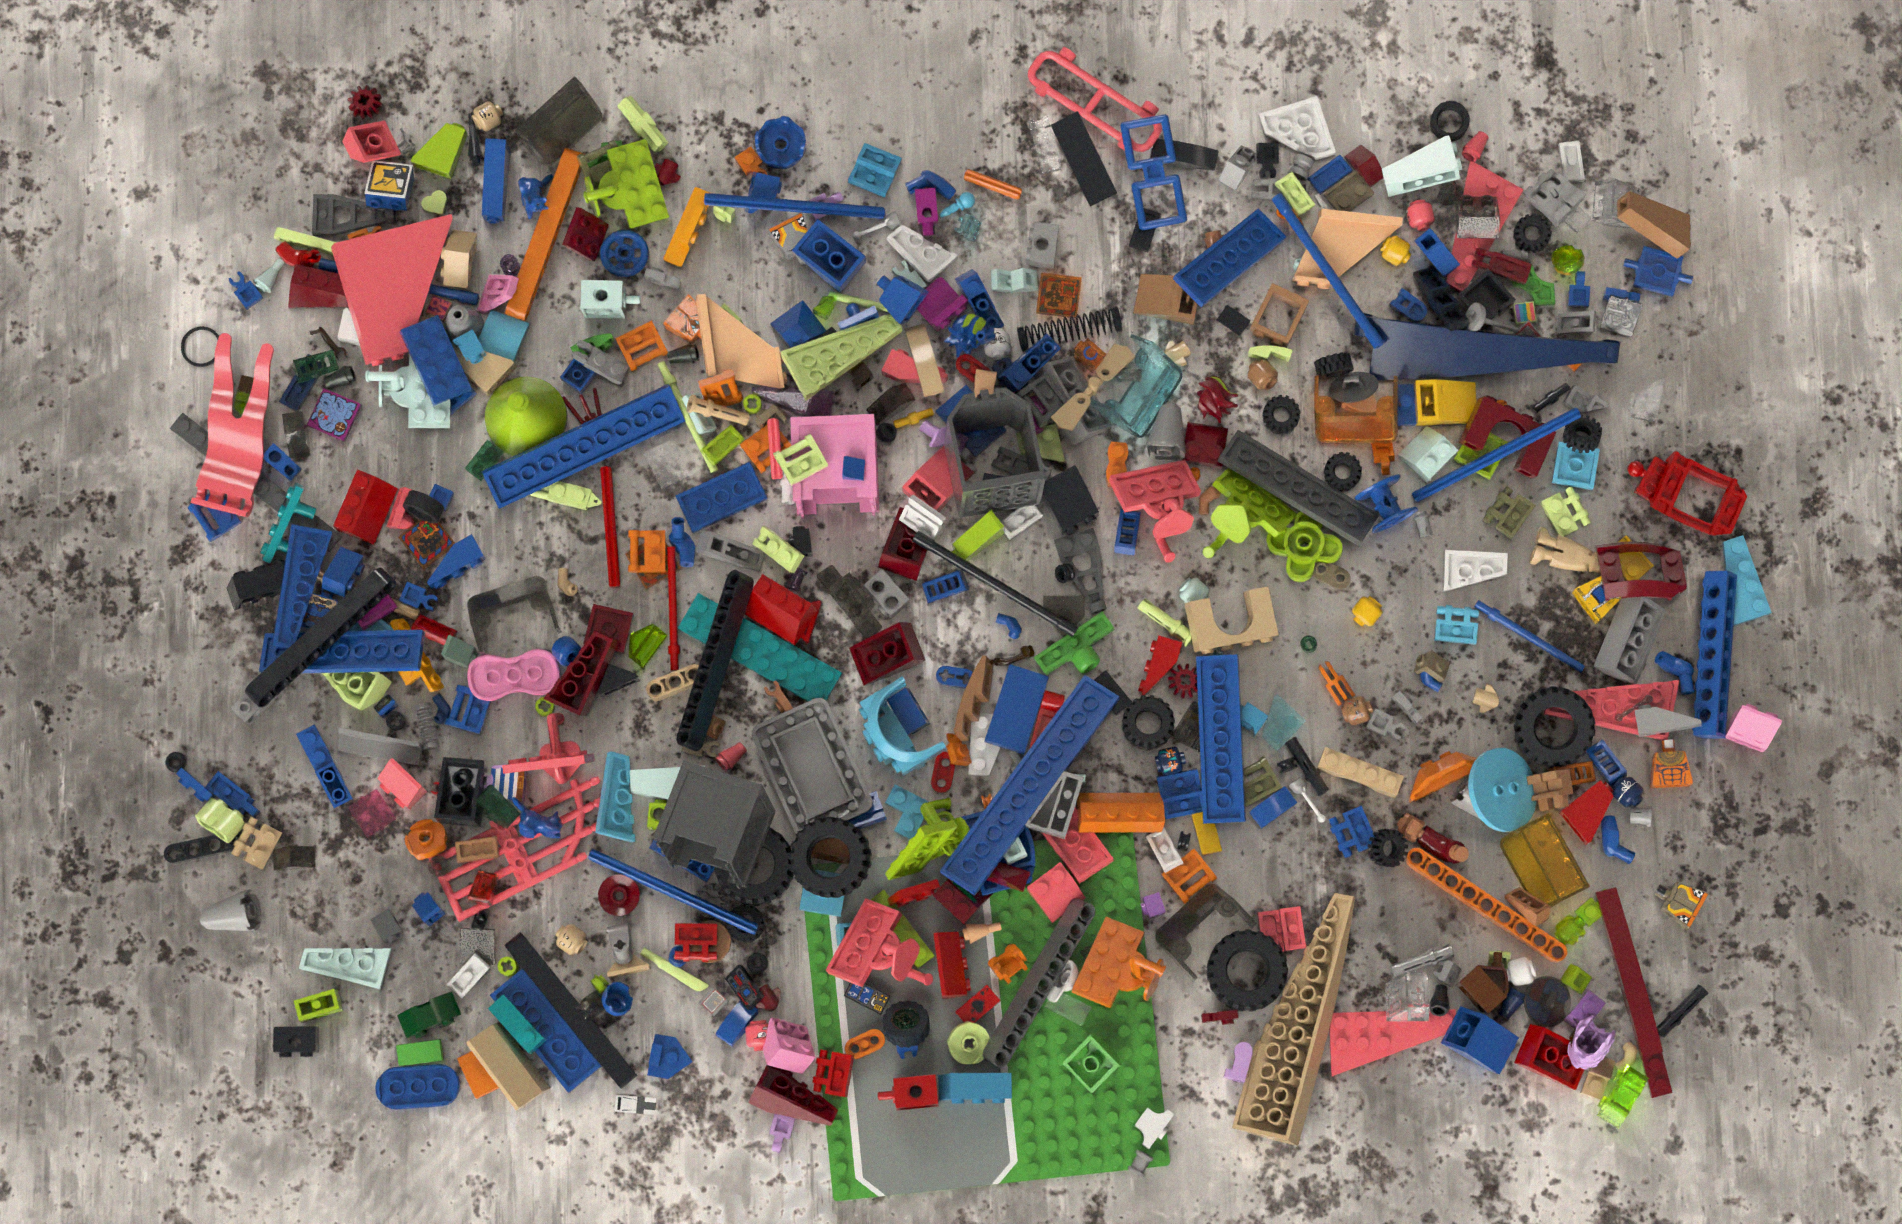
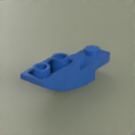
[296,724,353,808]

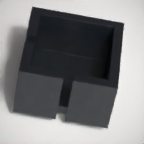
[1456,269,1516,331]

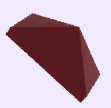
[987,862,1030,892]

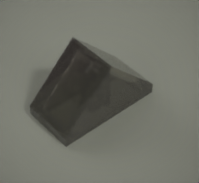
[273,846,316,871]

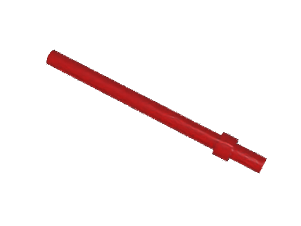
[667,547,680,671]

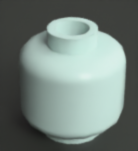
[1178,578,1210,603]

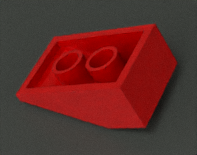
[1514,1024,1584,1090]

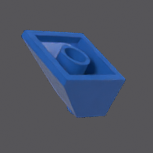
[770,300,827,348]

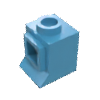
[452,329,486,364]
[1241,702,1268,737]

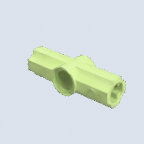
[617,96,668,153]

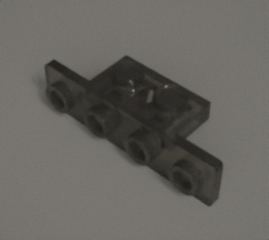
[816,565,882,639]

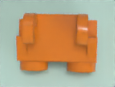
[988,944,1028,984]

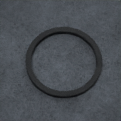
[181,326,219,367]

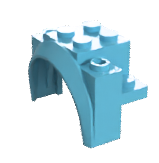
[858,676,946,776]

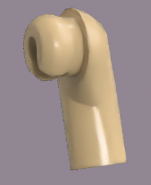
[1614,1042,1638,1073]

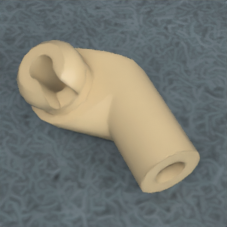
[557,568,578,596]

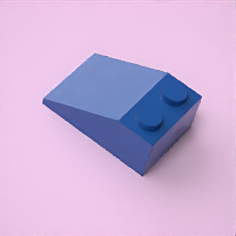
[792,219,866,293]

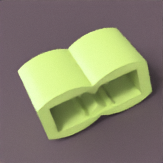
[195,798,245,843]

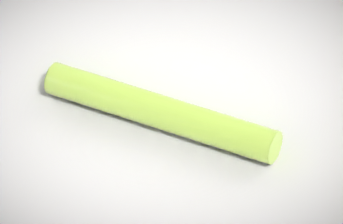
[828,291,888,313]

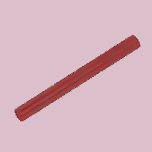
[600,466,620,587]

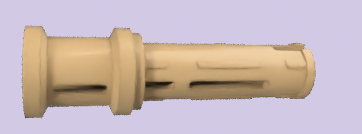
[687,394,750,426]

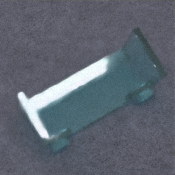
[1090,334,1183,438]

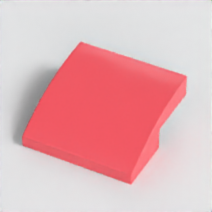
[1257,906,1306,952]

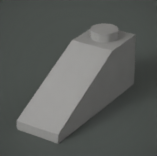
[696,531,765,572]
[1634,704,1702,737]

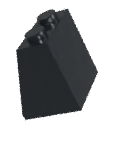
[1041,465,1099,535]

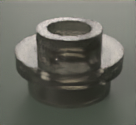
[428,856,449,877]

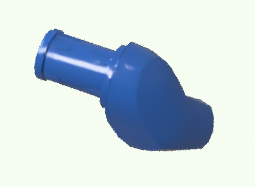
[905,170,956,199]
[669,517,696,567]
[1655,651,1695,695]
[1601,815,1636,864]

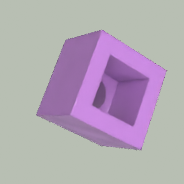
[1140,892,1166,919]

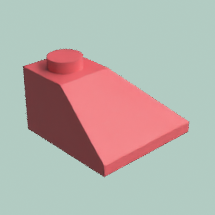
[342,120,401,163]

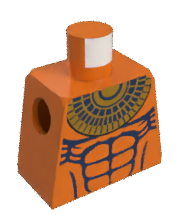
[1650,740,1693,788]

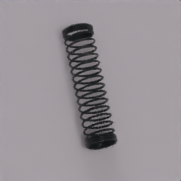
[1017,306,1122,353]

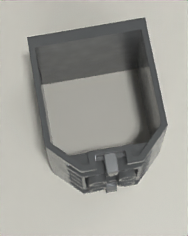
[944,388,1046,518]

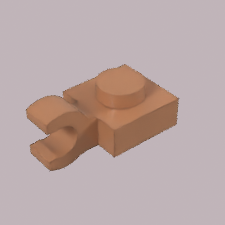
[764,681,793,714]

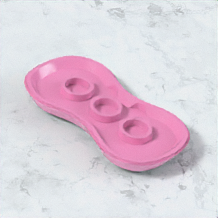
[467,649,560,701]

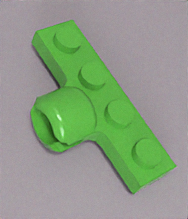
[1034,611,1115,676]

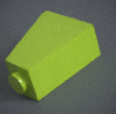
[411,123,468,179]
[951,510,1004,561]

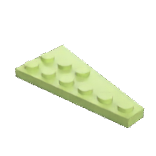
[781,314,902,401]

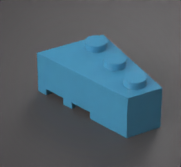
[938,1073,1012,1104]

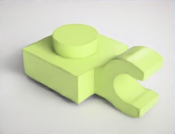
[713,206,735,223]

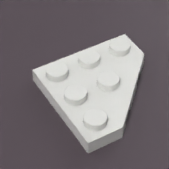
[1259,96,1336,160]

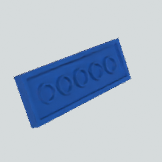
[1173,208,1287,307]
[490,968,602,1093]

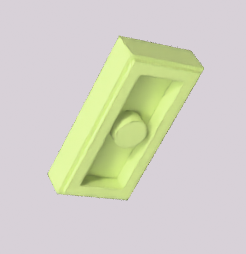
[1275,172,1315,217]

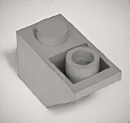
[1218,145,1257,190]

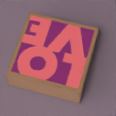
[425,294,453,322]

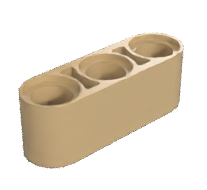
[646,664,699,701]

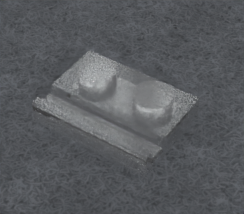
[644,440,689,490]

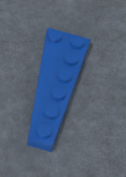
[272,524,332,649]

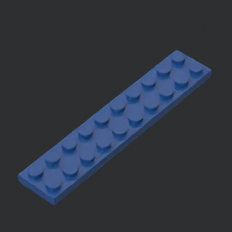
[481,384,685,509]

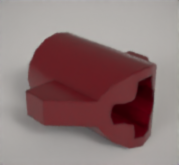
[654,159,681,186]
[755,983,781,1012]

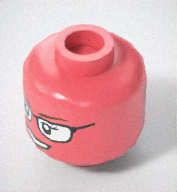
[745,1020,768,1051]

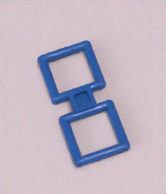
[1120,114,1187,230]

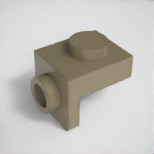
[755,404,788,429]
[1414,650,1450,682]

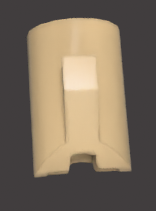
[1164,340,1191,366]
[1472,683,1499,713]

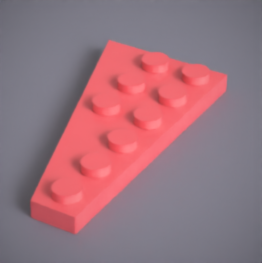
[1446,160,1524,293]
[1329,1009,1456,1077]

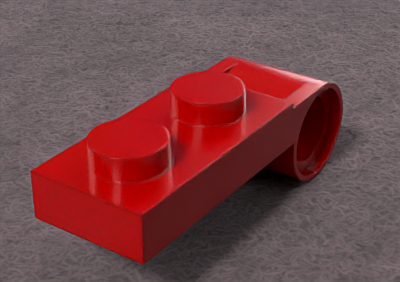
[1029,690,1065,749]

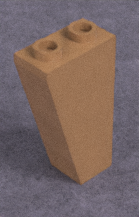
[1617,191,1691,258]

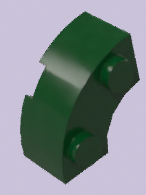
[397,991,461,1039]

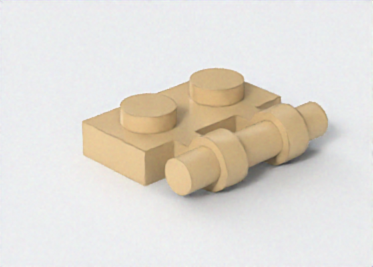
[231,817,282,870]

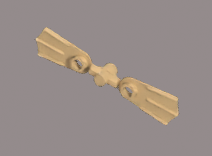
[1051,344,1135,431]

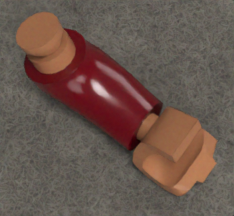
[1397,813,1469,864]

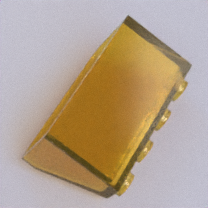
[1500,813,1590,908]

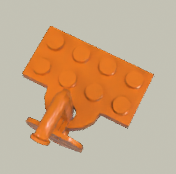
[1072,917,1166,1009]

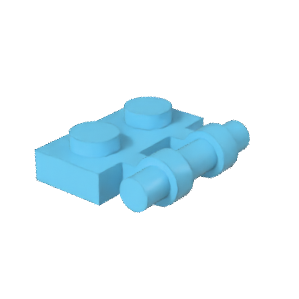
[1434,605,1479,645]

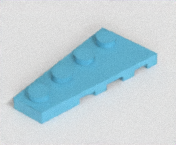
[1722,535,1772,626]
[595,751,635,843]

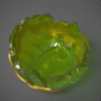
[1551,245,1585,275]

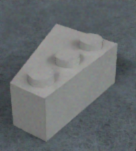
[1025,771,1084,840]

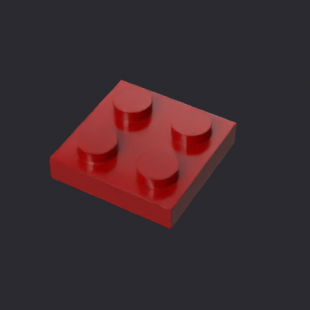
[888,879,940,908]

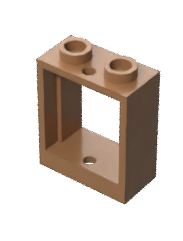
[1250,283,1309,348]

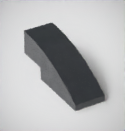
[1150,139,1219,171]

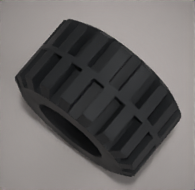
[1122,695,1175,750]

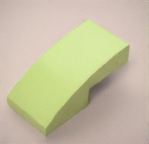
[1248,346,1293,362]

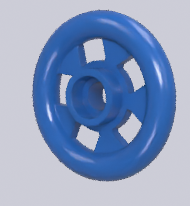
[600,230,649,277]

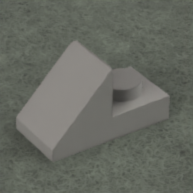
[1557,310,1596,337]

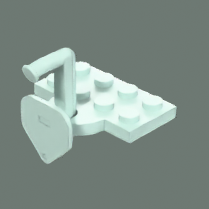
[365,354,450,428]

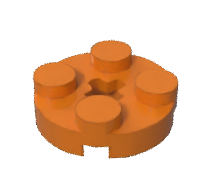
[405,819,447,860]

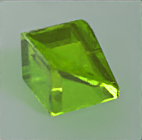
[812,296,836,320]

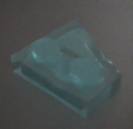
[1262,694,1306,751]

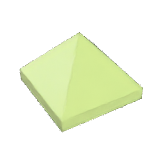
[1488,950,1511,969]

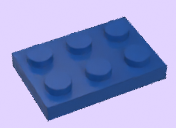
[935,385,1007,458]

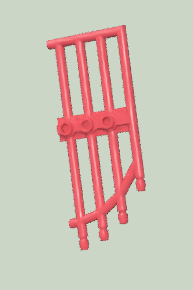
[428,776,601,922]

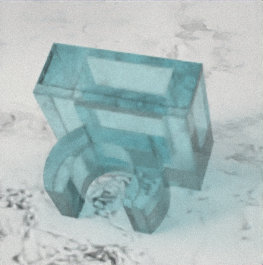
[954,214,982,242]

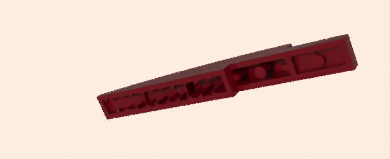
[1595,887,1673,1098]

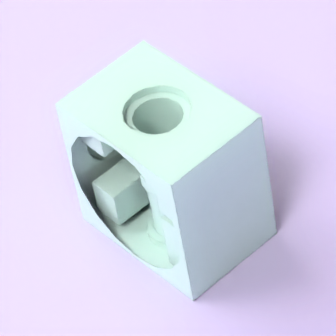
[580,280,640,319]

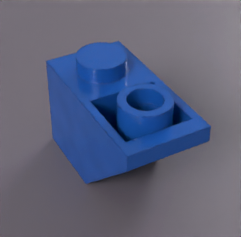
[1415,228,1460,278]

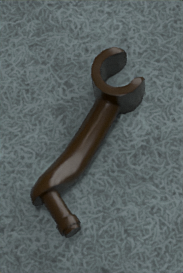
[309,326,348,360]
[990,645,1034,666]

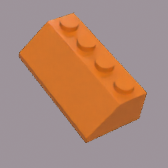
[1077,793,1165,833]

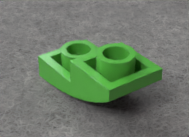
[570,333,615,355]
[396,1039,444,1066]

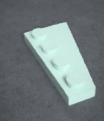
[299,948,392,990]

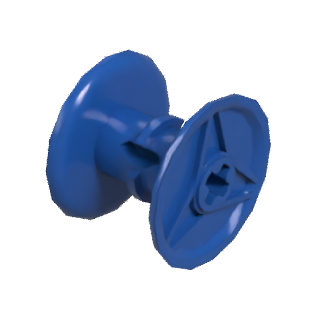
[1354,474,1418,533]

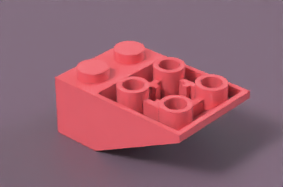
[902,446,974,512]

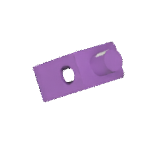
[1564,989,1606,1029]

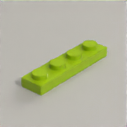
[870,890,935,969]

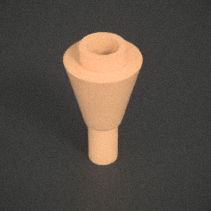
[962,922,1002,944]

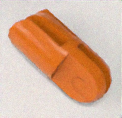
[1318,661,1356,707]

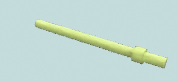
[657,361,718,473]

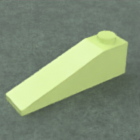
[322,672,392,711]

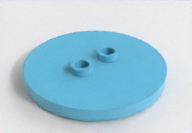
[1468,748,1537,832]

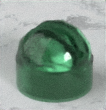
[1300,635,1317,654]

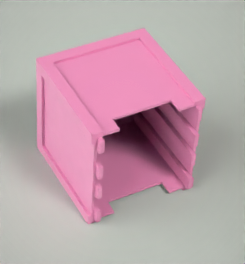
[790,414,879,519]

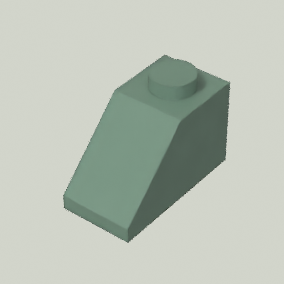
[441,635,478,668]

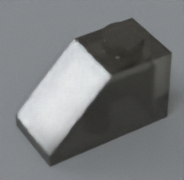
[282,411,311,459]

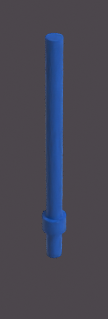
[1474,600,1585,673]

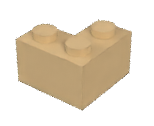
[441,230,477,289]

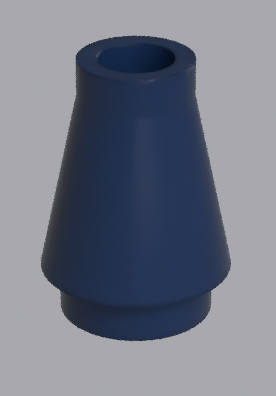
[1498,987,1526,1020]

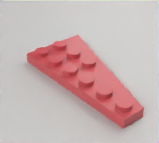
[1543,680,1680,740]

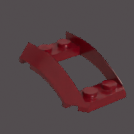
[1595,541,1687,601]

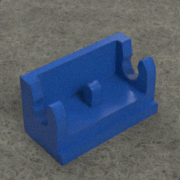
[887,688,930,735]

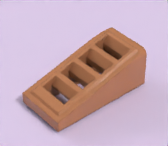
[1505,887,1551,926]

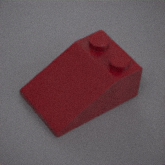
[878,507,928,581]
[849,622,925,686]

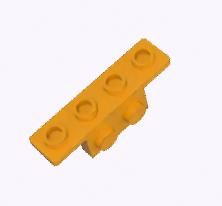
[663,187,710,268]
[390,618,444,692]

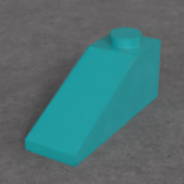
[488,994,546,1054]

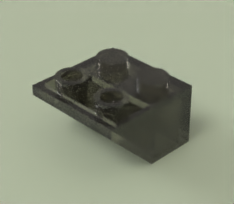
[1455,195,1500,239]

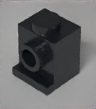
[789,526,812,557]

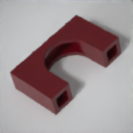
[1459,395,1557,479]

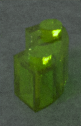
[1596,1065,1649,1129]

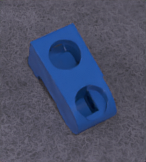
[263,443,302,482]

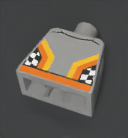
[768,213,808,265]

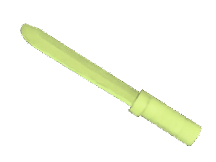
[640,947,709,991]

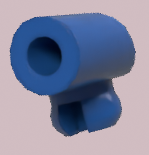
[976,327,996,345]

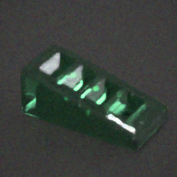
[292,350,339,383]

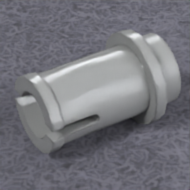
[1503,248,1528,262]
[1413,511,1433,538]

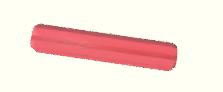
[767,418,783,479]

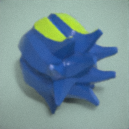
[944,314,987,358]

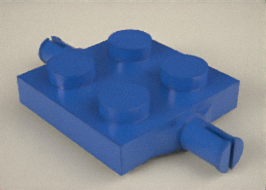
[1623,246,1693,297]

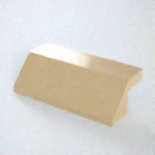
[466,1022,551,1110]

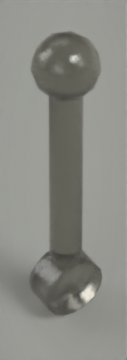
[1615,695,1653,721]

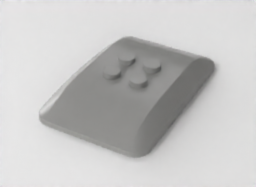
[751,698,872,834]

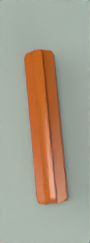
[964,169,1022,200]

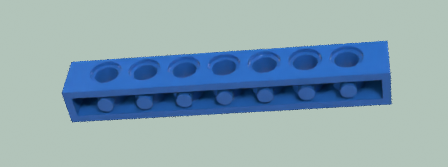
[1692,571,1737,739]

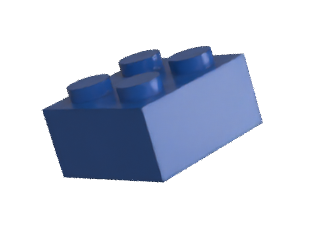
[560,358,597,394]

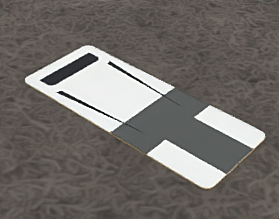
[615,1095,656,1115]

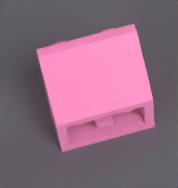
[763,1017,815,1074]

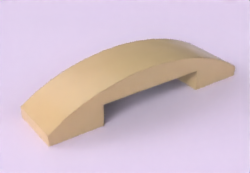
[904,324,944,397]

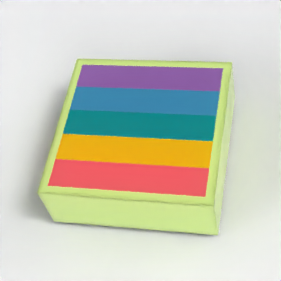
[1513,301,1537,325]

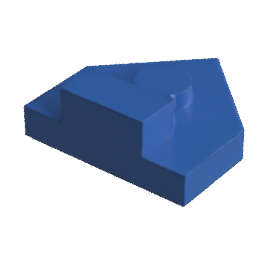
[647,1034,693,1079]

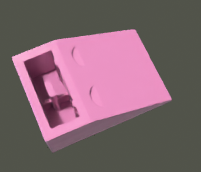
[1726,704,1782,752]

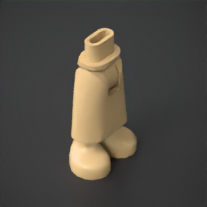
[1529,527,1600,573]

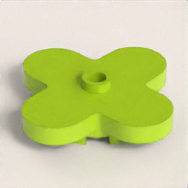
[1266,511,1343,582]

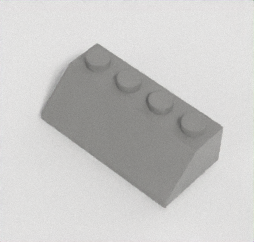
[1033,356,1112,445]
[1594,597,1666,685]

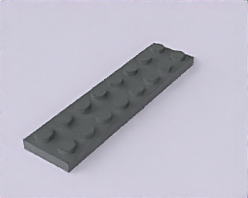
[1218,430,1379,546]

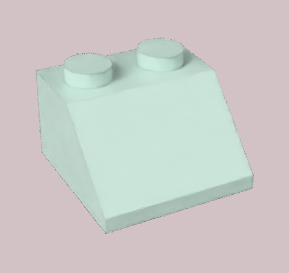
[1398,426,1458,484]

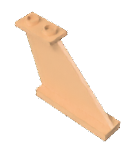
[1292,209,1403,289]
[696,294,787,390]

